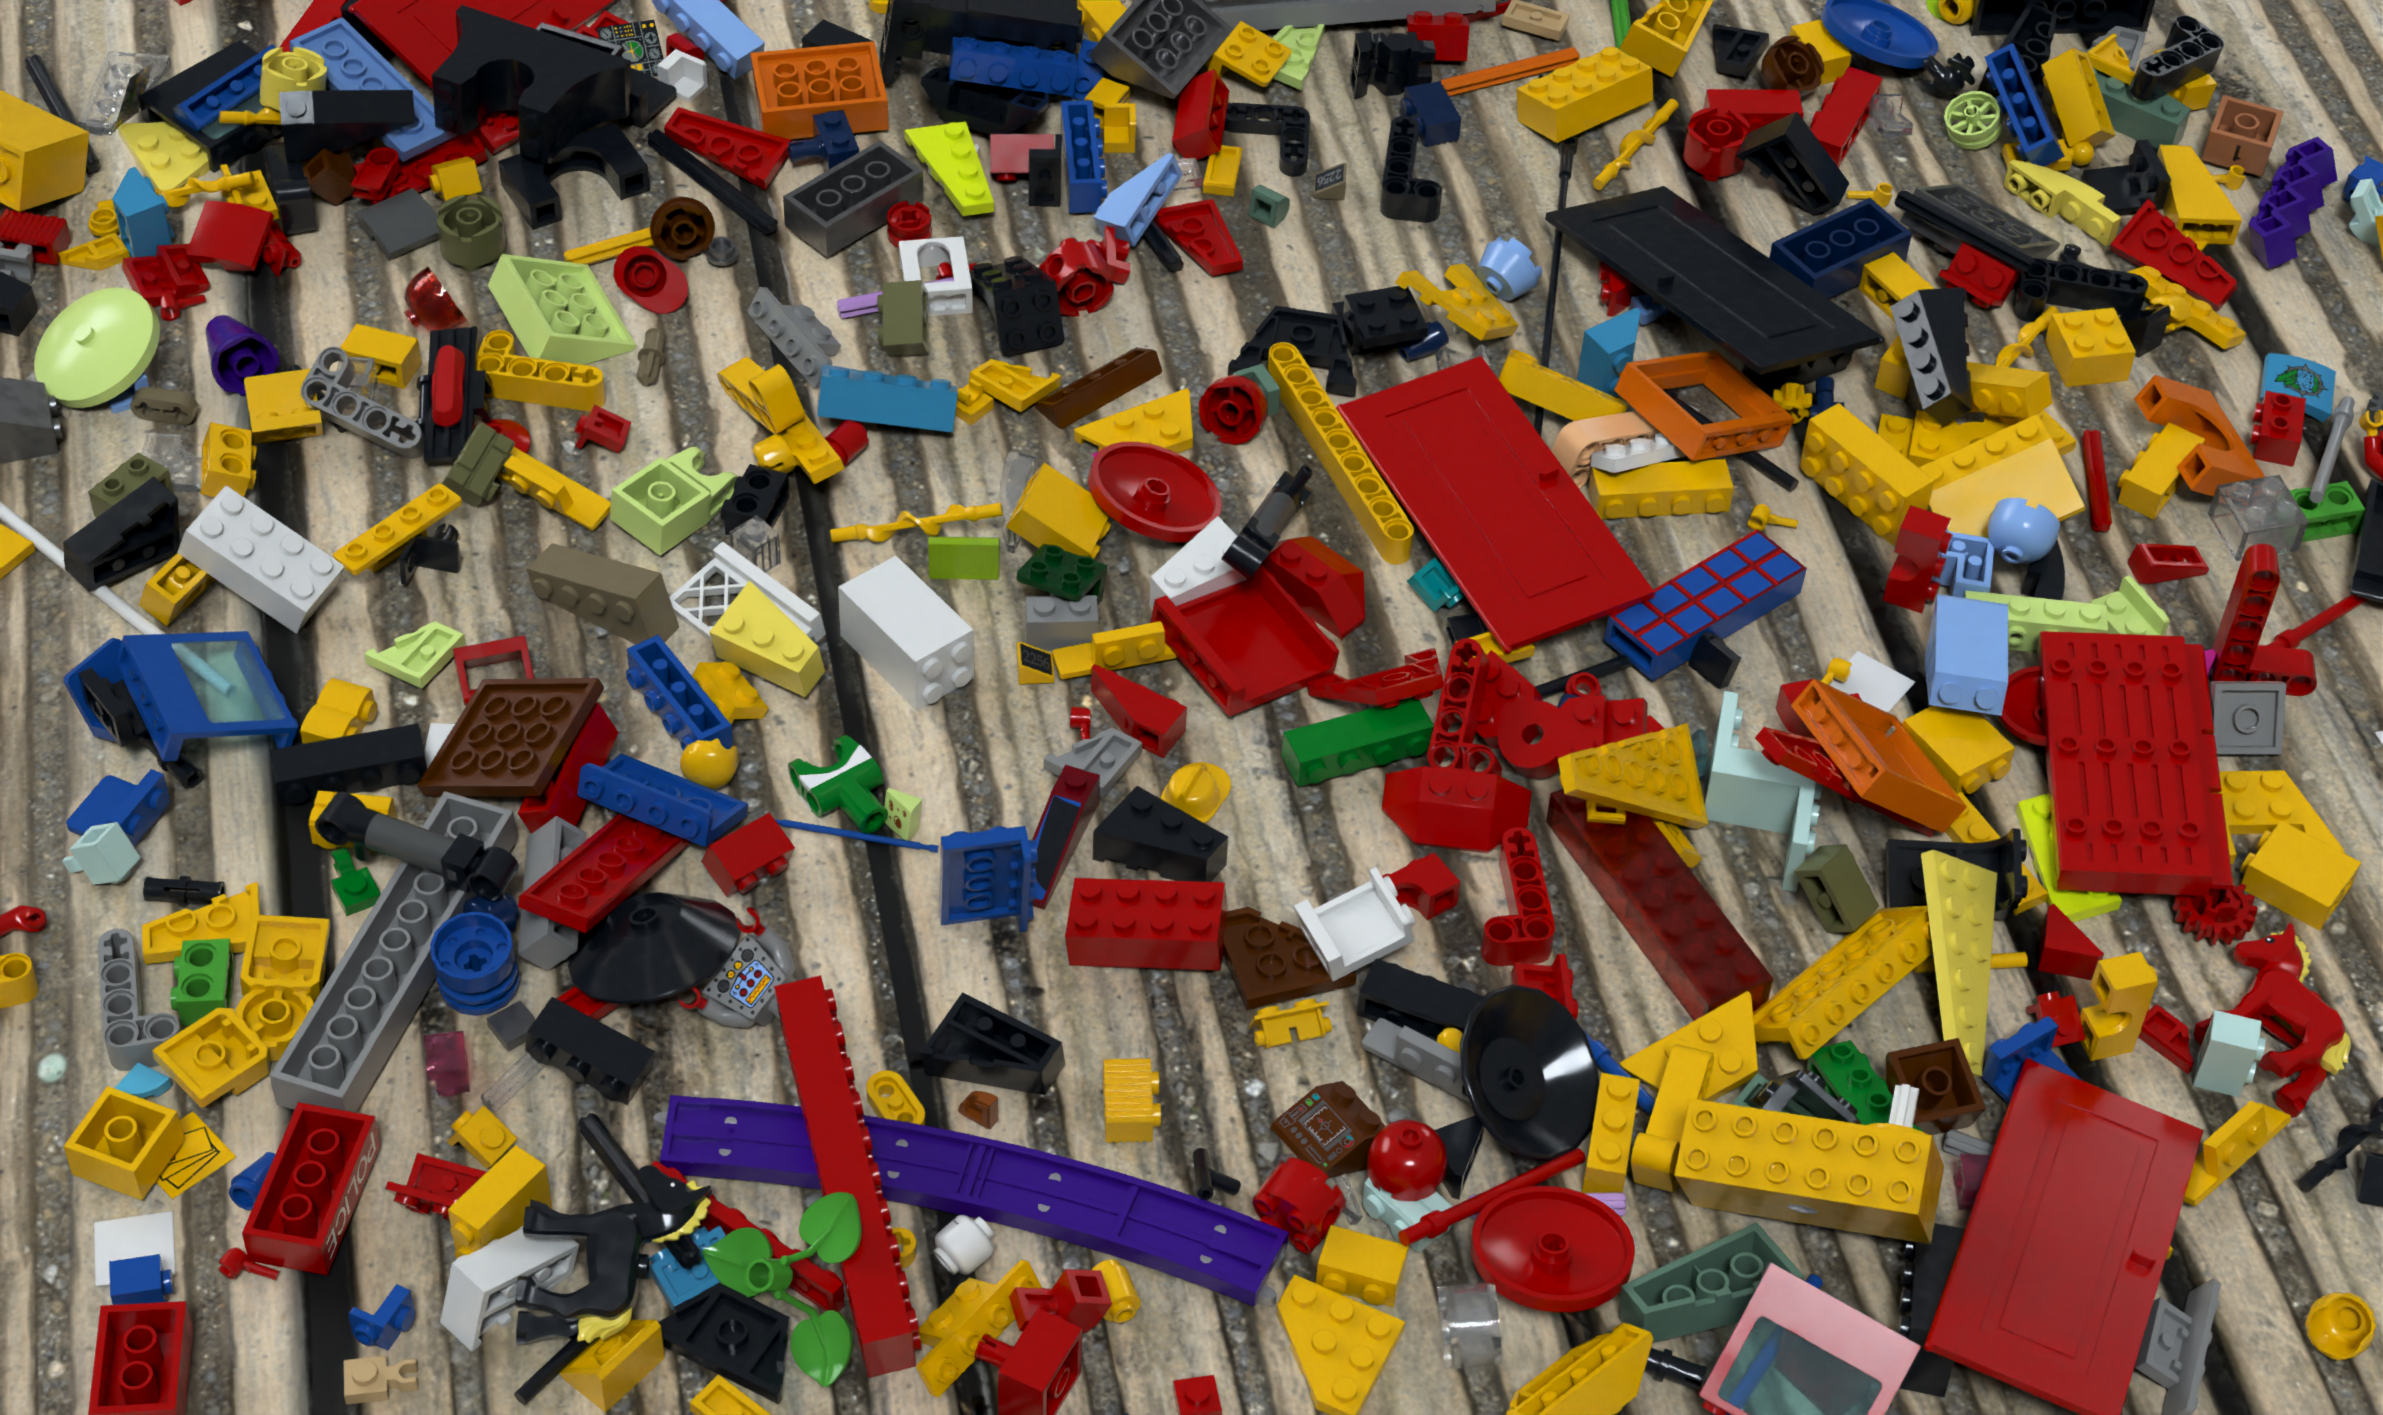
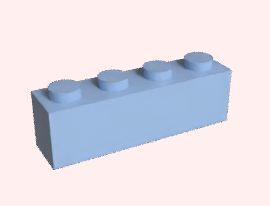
[652,0,765,80]

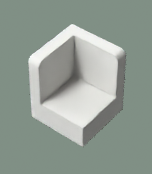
[657,49,708,102]

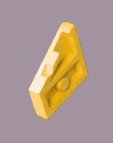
[969,359,1062,412]

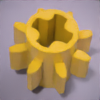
[1773,383,1813,424]

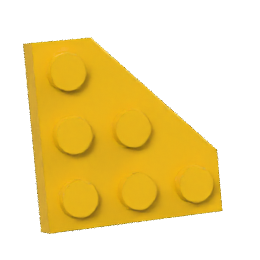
[1276,1274,1405,1415]

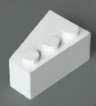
[1149,516,1247,610]

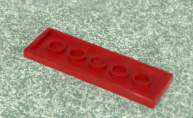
[518,813,691,933]

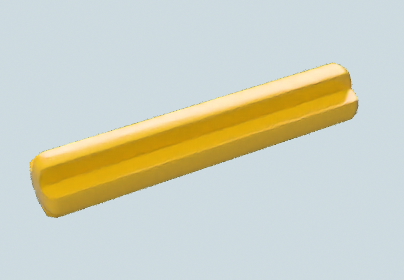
[564,227,655,265]

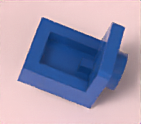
[348,1284,416,1351]

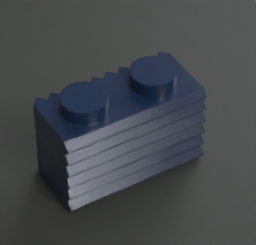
[1400,81,1461,147]

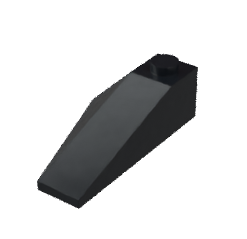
[279,90,415,161]

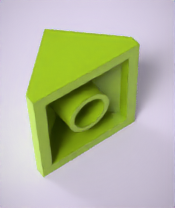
[928,536,1000,580]

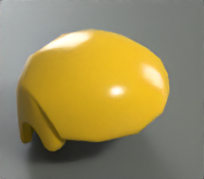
[680,738,740,790]

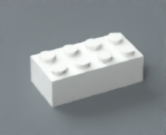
[177,486,344,634]

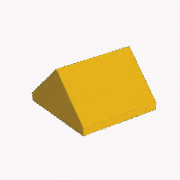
[559,1320,665,1413]

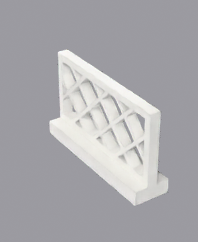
[669,542,826,681]

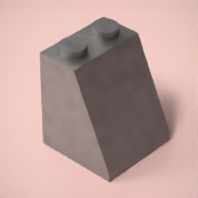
[0,377,63,464]

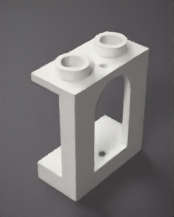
[899,236,973,316]

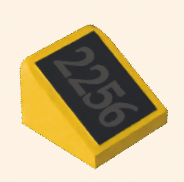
[1016,642,1054,684]

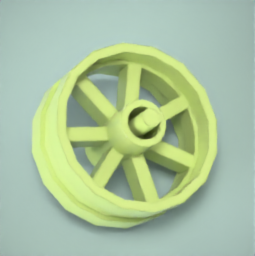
[1944,91,2003,150]

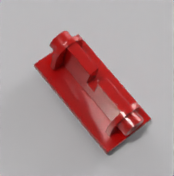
[260,221,301,276]

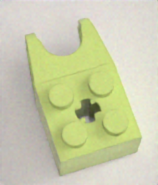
[610,447,738,556]

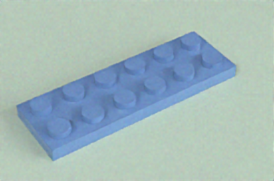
[290,17,456,162]

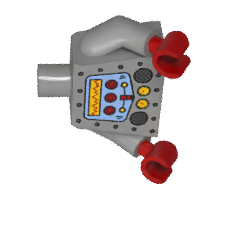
[677,907,797,1028]

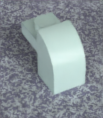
[2349,178,2383,247]

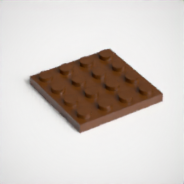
[417,678,604,796]

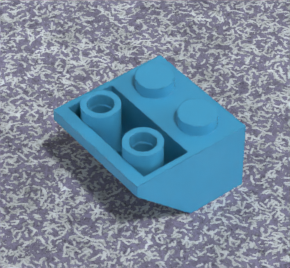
[112,167,174,257]

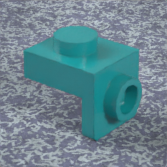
[1407,557,1465,613]

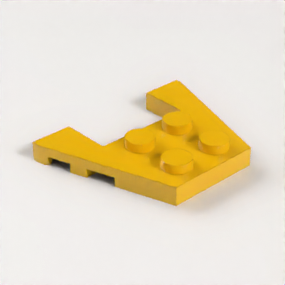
[1395,263,1519,341]
[2219,770,2345,864]

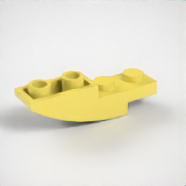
[2003,160,2121,247]

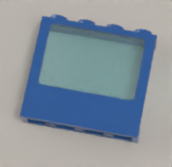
[115,631,298,762]

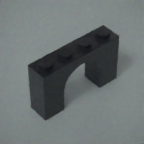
[498,122,650,230]

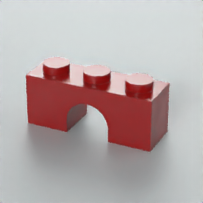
[1882,505,1953,614]
[1382,852,1460,921]

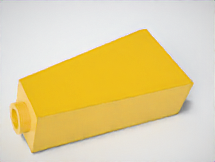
[2157,145,2242,245]

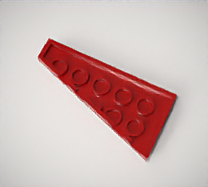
[1755,727,1936,837]

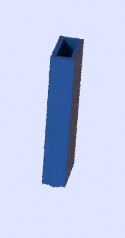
[1604,529,1807,681]

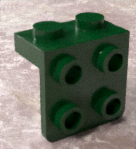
[1016,544,1108,605]

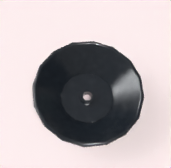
[568,892,741,1005]
[1460,984,1599,1162]

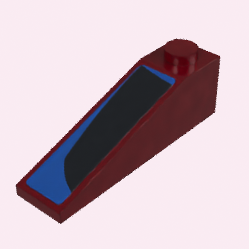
[1032,764,1100,910]

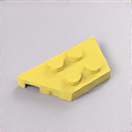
[117,122,210,191]

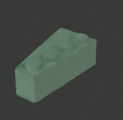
[1619,1222,1804,1343]

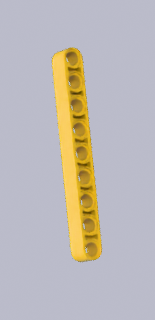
[1267,342,1414,565]

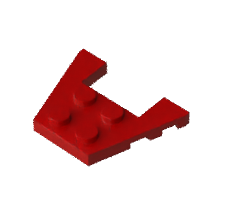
[1306,648,1444,708]

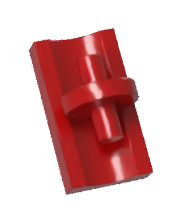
[1087,226,1131,285]

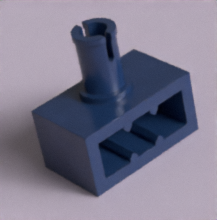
[788,110,859,172]

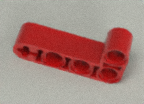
[1428,638,1502,776]
[1481,827,1555,966]

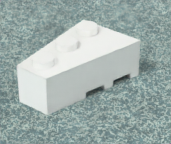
[440,1226,579,1352]

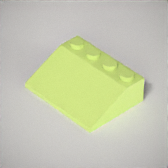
[488,254,637,365]

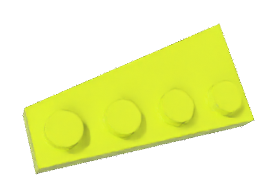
[904,121,994,216]

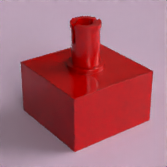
[975,1308,1082,1415]

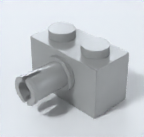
[1026,593,1098,651]

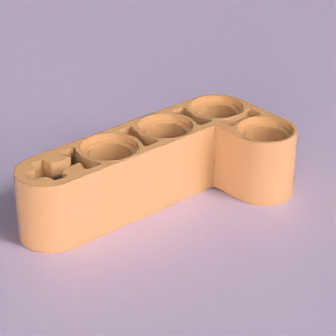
[1551,411,1661,489]

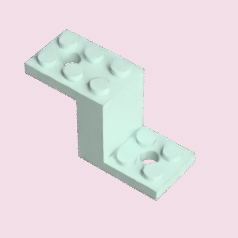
[1704,691,1823,892]

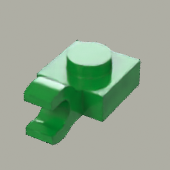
[331,847,381,917]

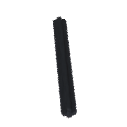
[1894,191,2035,274]

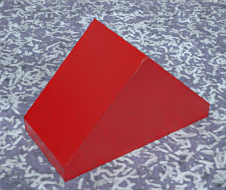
[2037,904,2104,980]

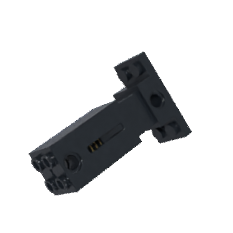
[879,0,1084,84]

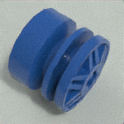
[430,911,520,1016]

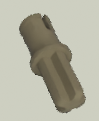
[636,328,666,386]

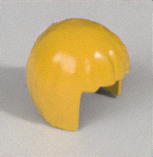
[2305,1292,2377,1361]

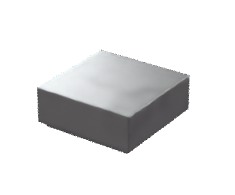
[487,1000,536,1051]

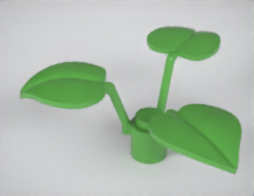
[702,1192,862,1387]

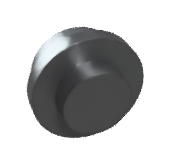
[706,237,739,266]

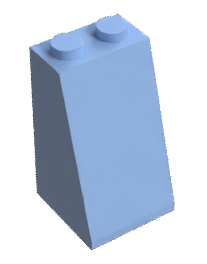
[1924,594,2008,716]

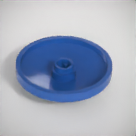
[1821,0,1938,69]

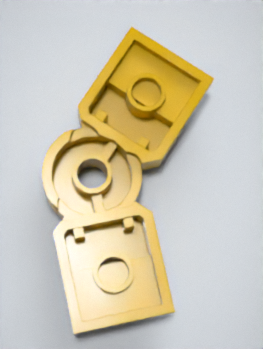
[1877,410,2077,467]
[152,914,330,1108]

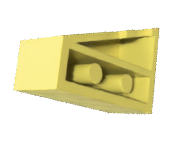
[709,580,825,698]

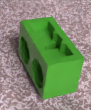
[2277,481,2365,543]
[170,939,235,1026]

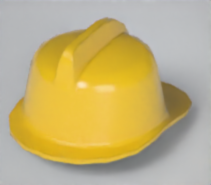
[1160,762,1232,823]

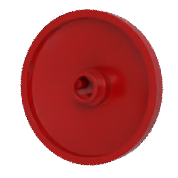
[1088,442,1222,542]
[1471,1186,1635,1312]

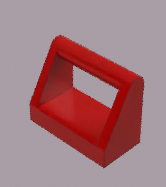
[453,635,534,706]

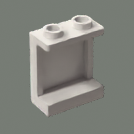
[1294,867,1415,981]

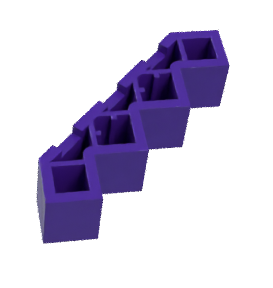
[2248,136,2338,269]

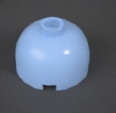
[1988,498,2060,564]

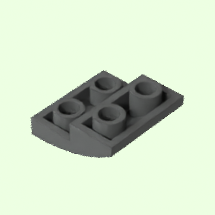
[355,188,439,260]

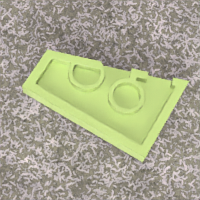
[1272,24,1325,91]

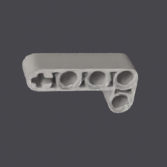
[301,346,425,459]
[98,929,181,1071]

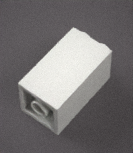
[838,556,974,711]

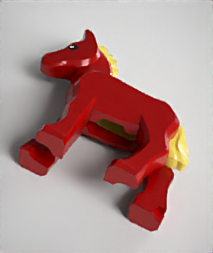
[2193,923,2351,1118]

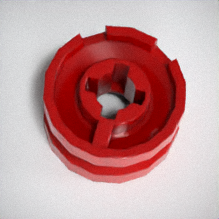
[887,201,932,248]

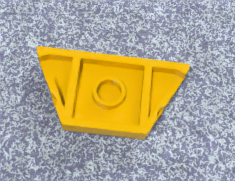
[1074,388,1193,453]
[1620,991,1758,1102]

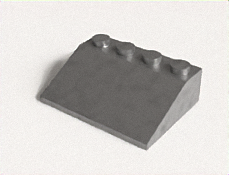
[1089,0,1233,99]
[1900,184,2060,281]

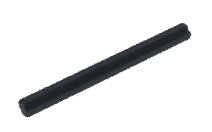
[25,54,100,174]
[647,129,778,235]
[578,1113,702,1270]

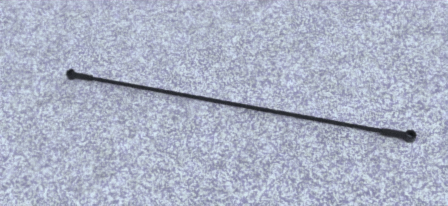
[1534,136,1578,436]

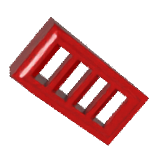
[2128,543,2209,584]

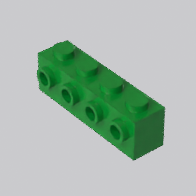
[1281,697,1434,787]
[1807,1040,1923,1132]

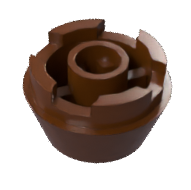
[650,196,715,260]

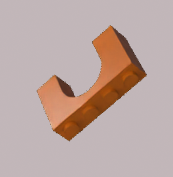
[2134,375,2269,506]

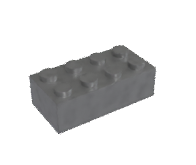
[783,140,924,257]

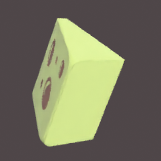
[884,788,922,841]

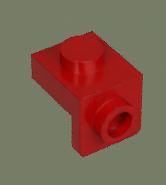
[2026,991,2086,1048]

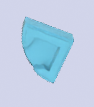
[115,1062,172,1098]

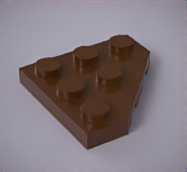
[1223,907,1356,1009]

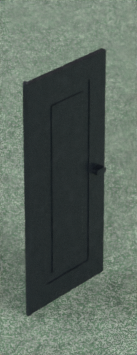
[1545,186,1885,375]

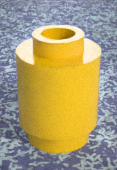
[1092,1259,1141,1323]

